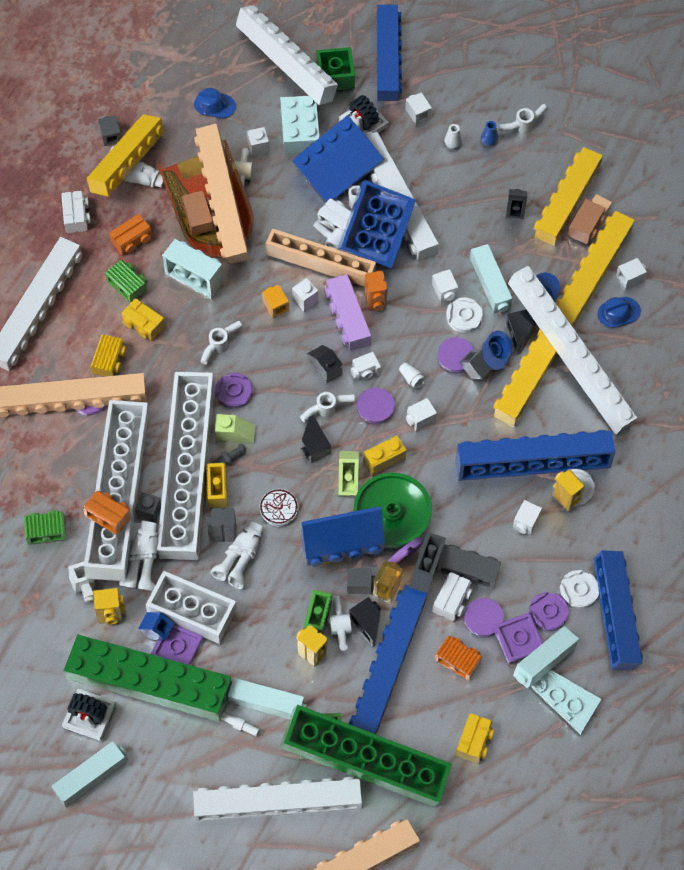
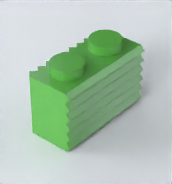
[105,260,147,303]
[24,510,67,544]
[304,590,332,635]

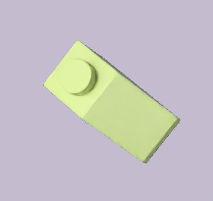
[215,414,256,444]
[338,451,359,496]

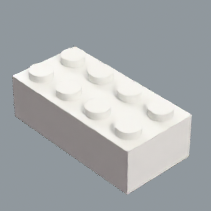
[146,571,237,644]

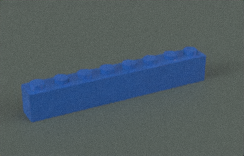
[349,584,427,735]

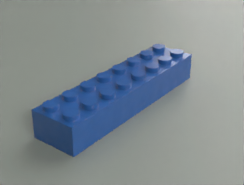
[455,430,616,481]

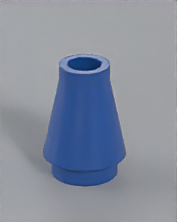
[481,121,499,146]

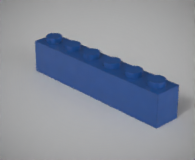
[377,5,402,101]
[593,550,643,670]

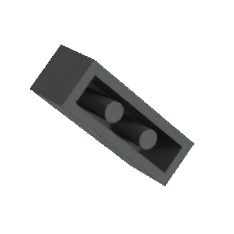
[409,532,446,593]
[437,544,501,590]

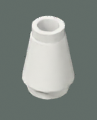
[444,124,462,149]
[399,362,426,389]

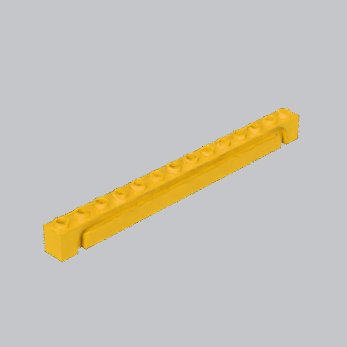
[493,211,635,427]

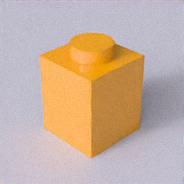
[262,284,289,318]

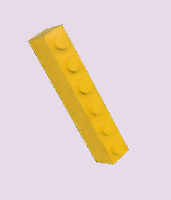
[87,114,164,197]
[534,147,603,246]

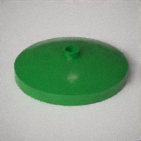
[353,472,432,548]

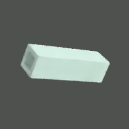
[470,244,512,313]
[513,626,579,689]
[228,678,307,719]
[52,741,127,807]

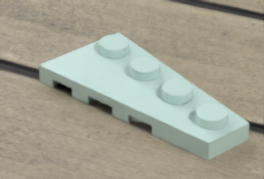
[531,670,601,735]

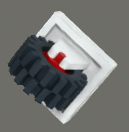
[339,95,389,136]
[62,689,116,741]

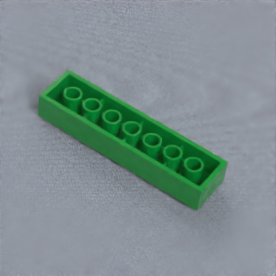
[63,634,232,722]
[279,704,452,807]

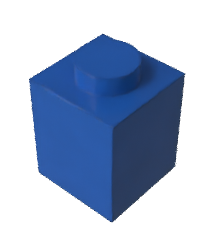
[138,612,174,640]

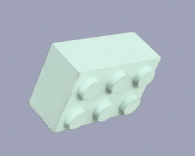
[280,96,319,154]
[162,239,223,299]

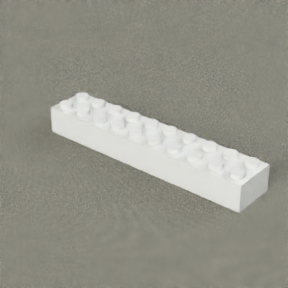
[157,372,215,560]
[84,400,149,581]

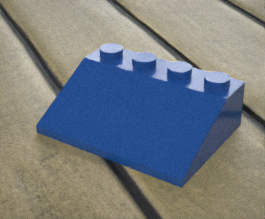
[292,115,384,202]
[337,180,416,269]
[301,506,384,567]

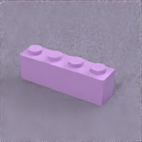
[324,274,371,351]

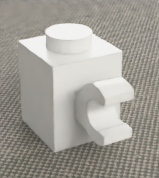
[69,561,94,602]

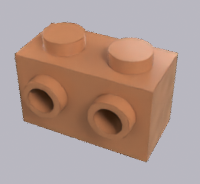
[182,191,214,236]
[568,199,606,244]

